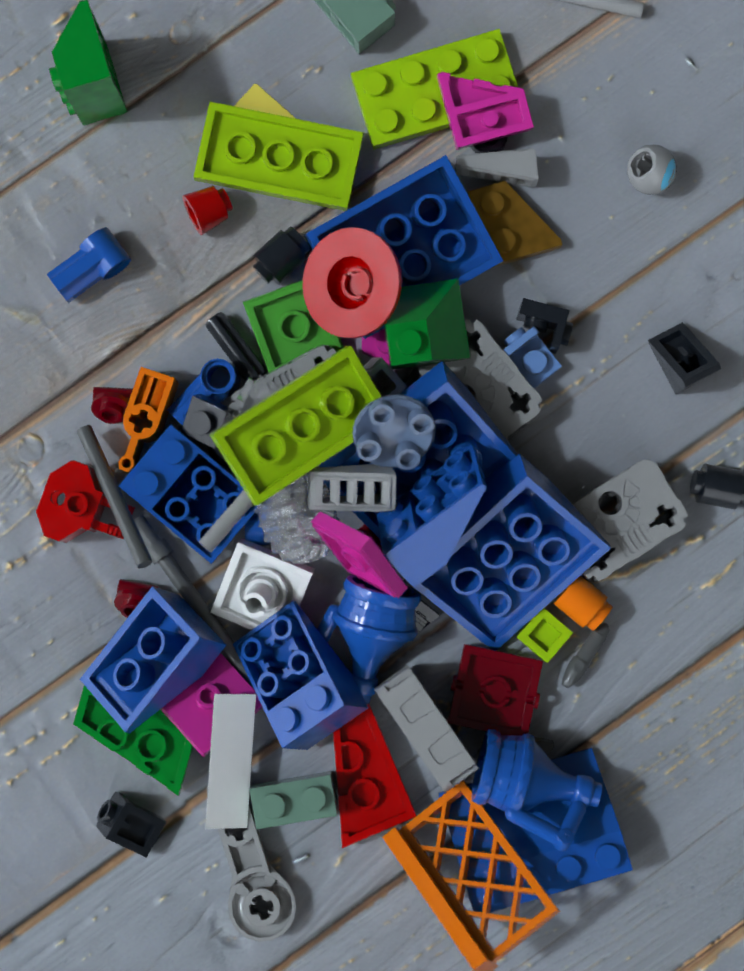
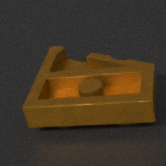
[467,181,563,269]

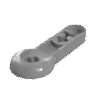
[207,785,296,942]

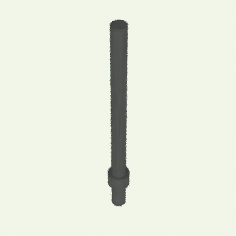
[134,514,266,714]

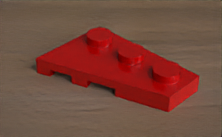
[333,703,417,848]

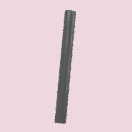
[77,425,153,569]

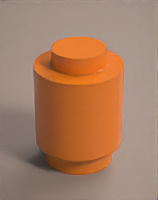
[553,575,613,631]

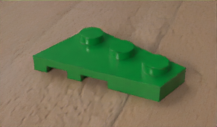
[73,685,193,796]

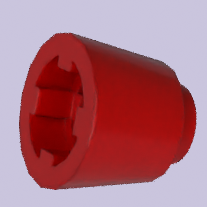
[182,186,233,235]

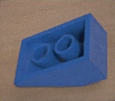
[80,586,226,733]

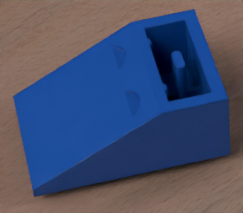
[119,424,264,564]
[377,445,486,588]
[233,601,368,750]

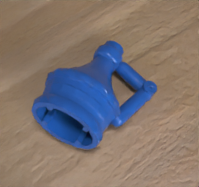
[317,575,421,704]
[471,729,602,852]

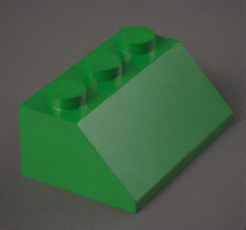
[49,0,128,126]

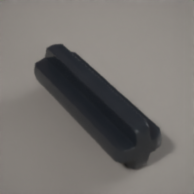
[206,312,266,383]

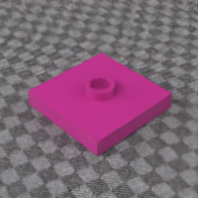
[311,511,408,598]
[160,653,263,758]

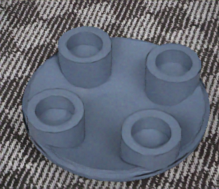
[353,395,435,470]

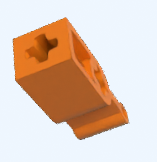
[119,367,179,474]

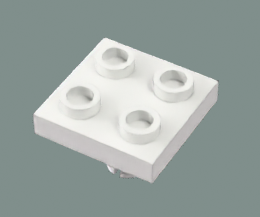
[210,538,315,630]

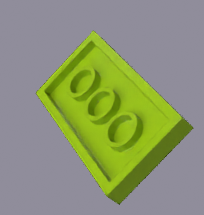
[350,28,518,150]
[193,101,364,211]
[209,345,382,506]

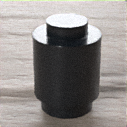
[252,226,312,285]
[690,464,744,510]

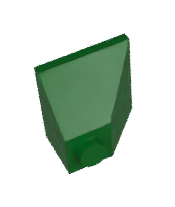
[384,279,470,370]

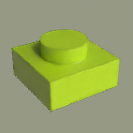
[516,608,573,663]

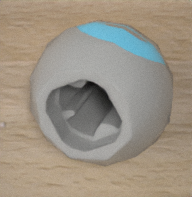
[627,145,677,195]

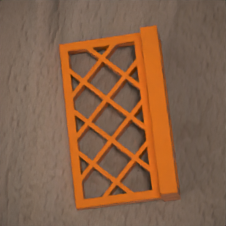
[382,780,561,971]

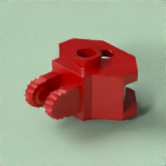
[36,460,135,543]

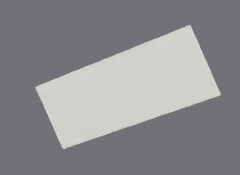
[205,694,256,829]

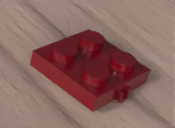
[447,644,543,736]

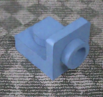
[503,326,562,388]

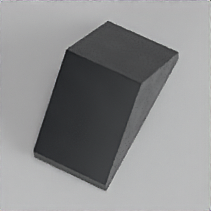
[648,322,721,394]

